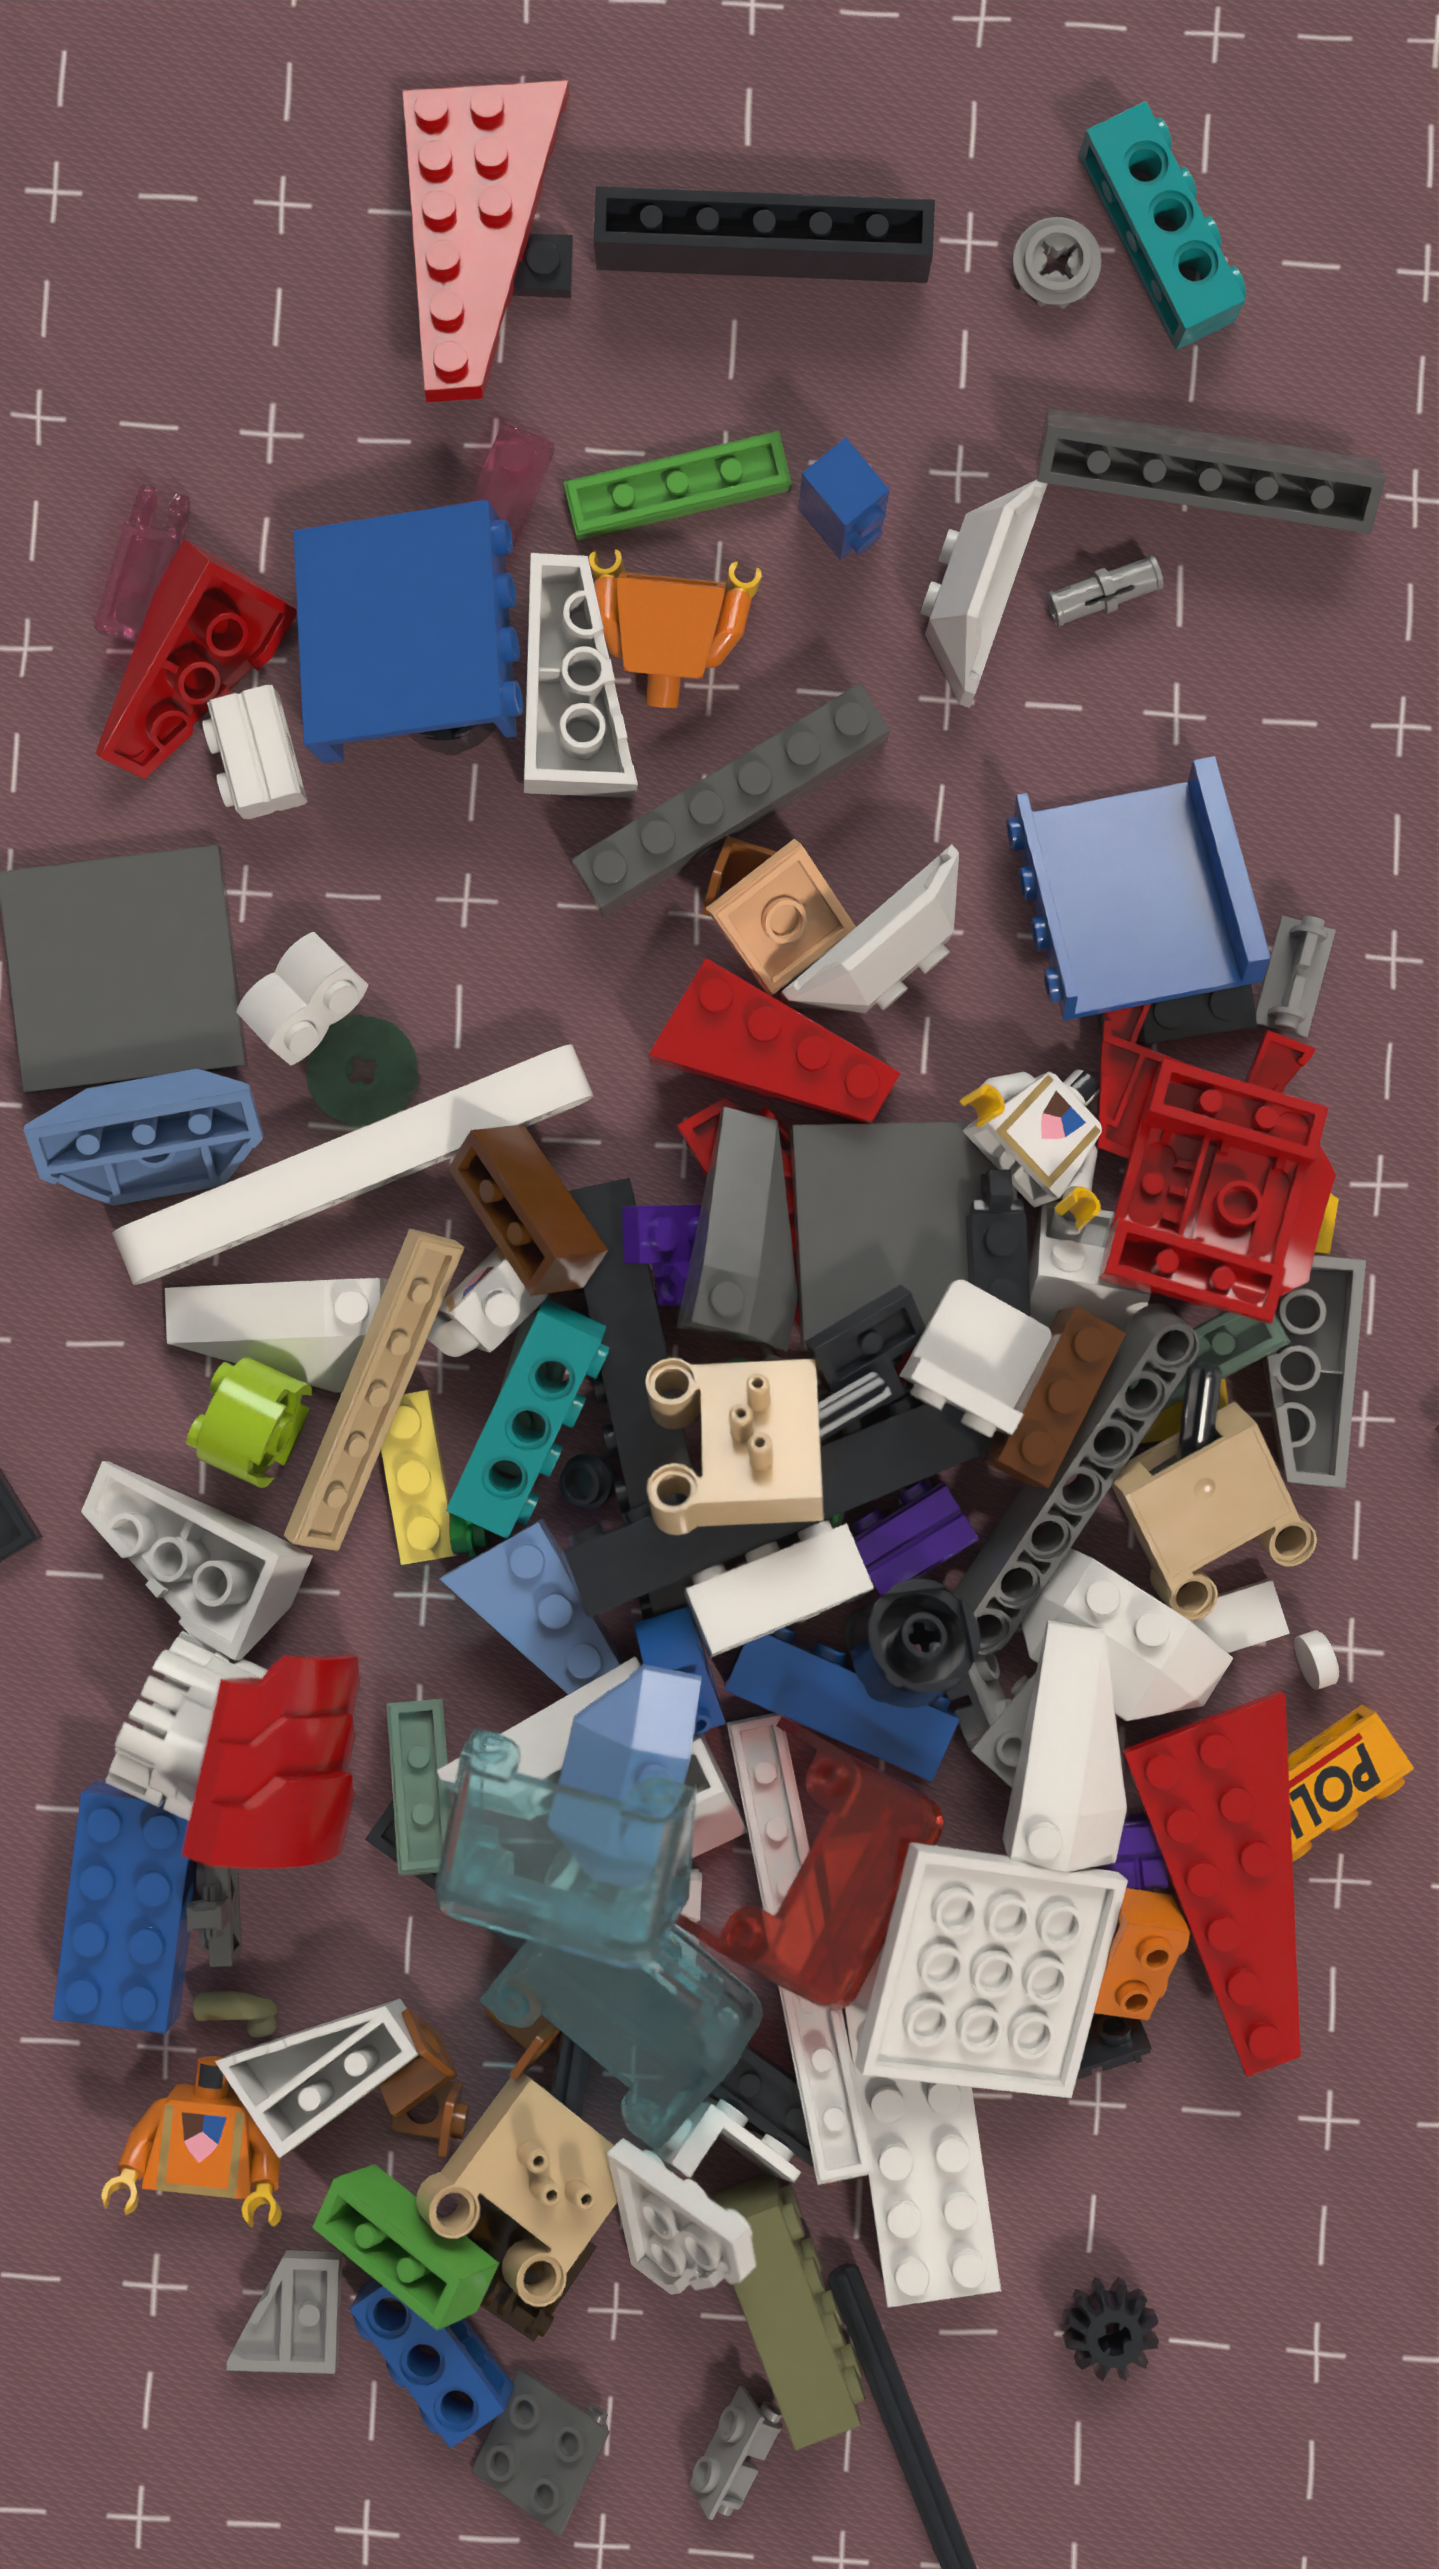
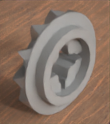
[1012,217,1102,309]

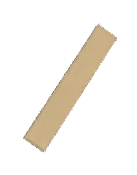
[284,1229,465,1551]

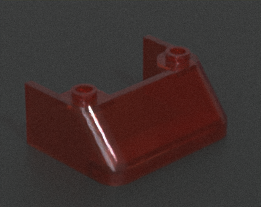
[672,1716,944,2010]

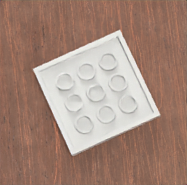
[854,1842,1128,2098]

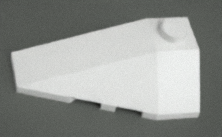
[165,1278,389,1393]

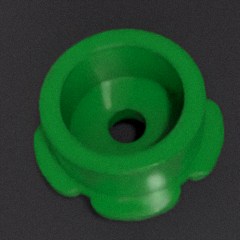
[449,1513,489,1559]

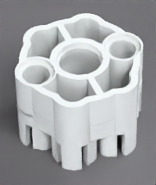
[106,1631,268,1821]

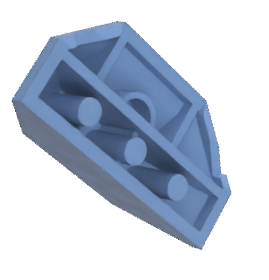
[23,1068,263,1206]
[549,1665,701,1885]

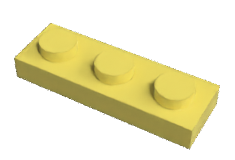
[381,1390,457,1565]

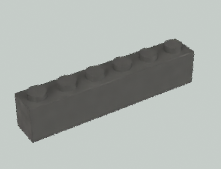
[1036,408,1386,534]
[571,683,890,918]

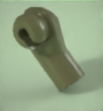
[193,1991,279,2037]

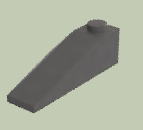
[677,1107,798,1352]

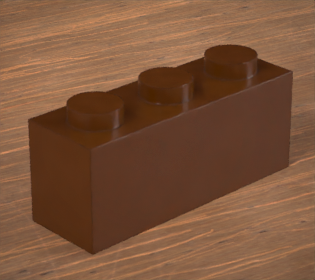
[448,1124,608,1296]
[982,1306,1126,1488]

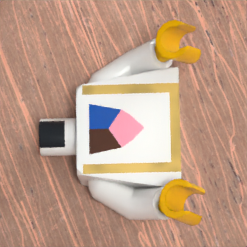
[960,1070,1102,1230]
[427,1247,548,1357]

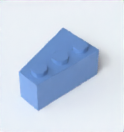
[440,1518,625,1695]

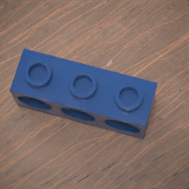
[349,2278,514,2448]

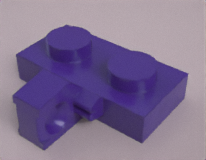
[622,1205,701,1306]

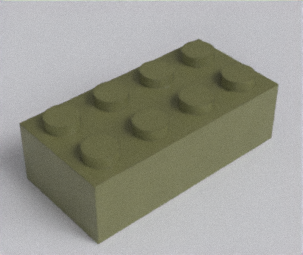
[713,2173,866,2451]

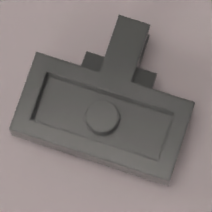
[186,1862,243,1967]

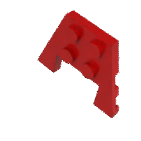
[1096,1004,1316,1159]

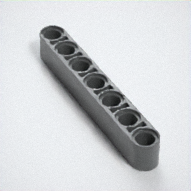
[952,1303,1199,1655]

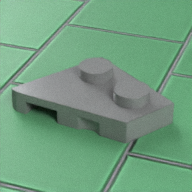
[226,2250,342,2374]

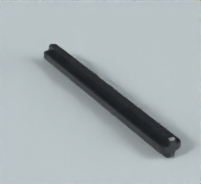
[828,2263,977,2569]

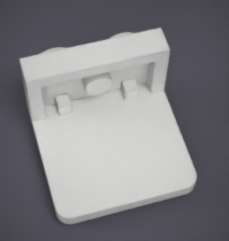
[900,1280,1052,1438]
[651,2097,801,2182]

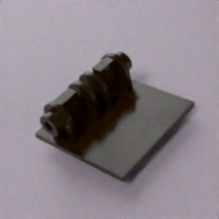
[467,2202,597,2342]

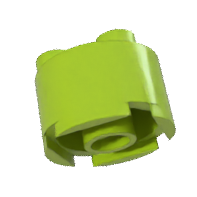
[186,1357,312,1488]

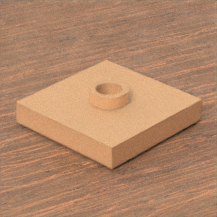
[705,839,856,996]

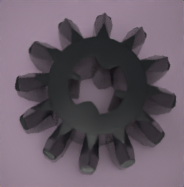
[1062,2277,1159,2382]

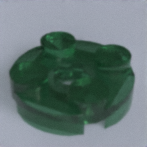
[307,1015,420,1128]

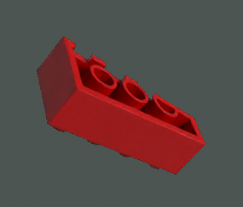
[648,958,901,1124]

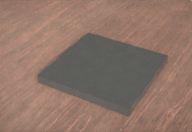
[0,844,248,1094]
[789,1122,1017,1352]

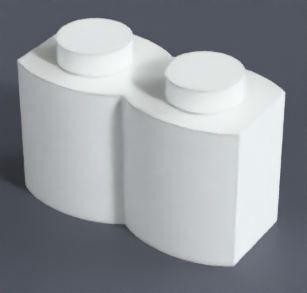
[236,932,368,1065]

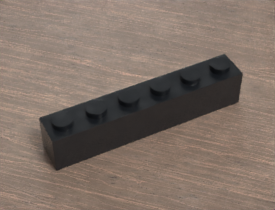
[594,186,935,283]

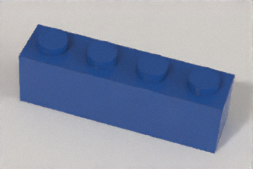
[724,1626,960,1781]

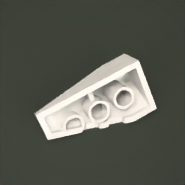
[81,1461,313,1660]
[1002,1620,1127,1872]

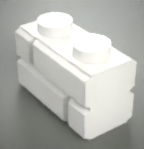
[202,685,308,819]

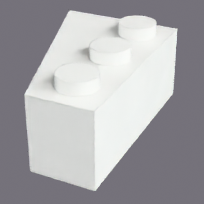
[684,1520,873,1658]
[215,1998,420,2158]

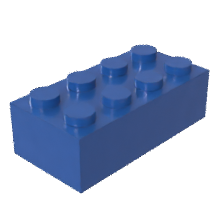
[52,1780,198,2034]

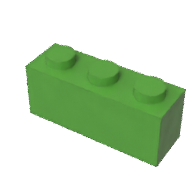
[312,2164,499,2331]

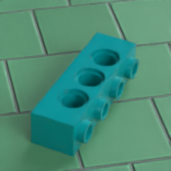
[1079,101,1246,351]
[446,1299,610,1539]

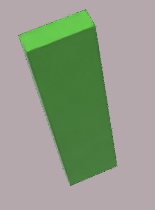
[564,431,792,541]

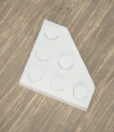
[607,2138,756,2295]

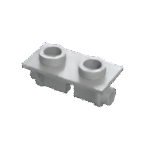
[1255,916,1336,1038]
[947,1653,1012,1749]
[689,2385,783,2520]

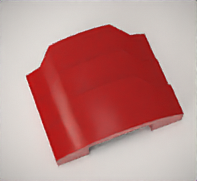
[1099,1058,1336,1324]
[181,1653,361,1869]

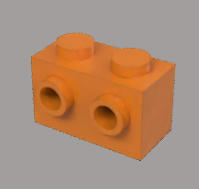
[1094,1888,1190,2021]

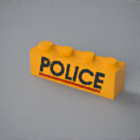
[1288,1705,1415,1861]

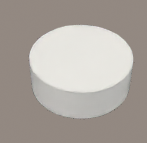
[1294,1630,1339,1690]

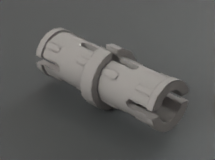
[1046,555,1164,627]

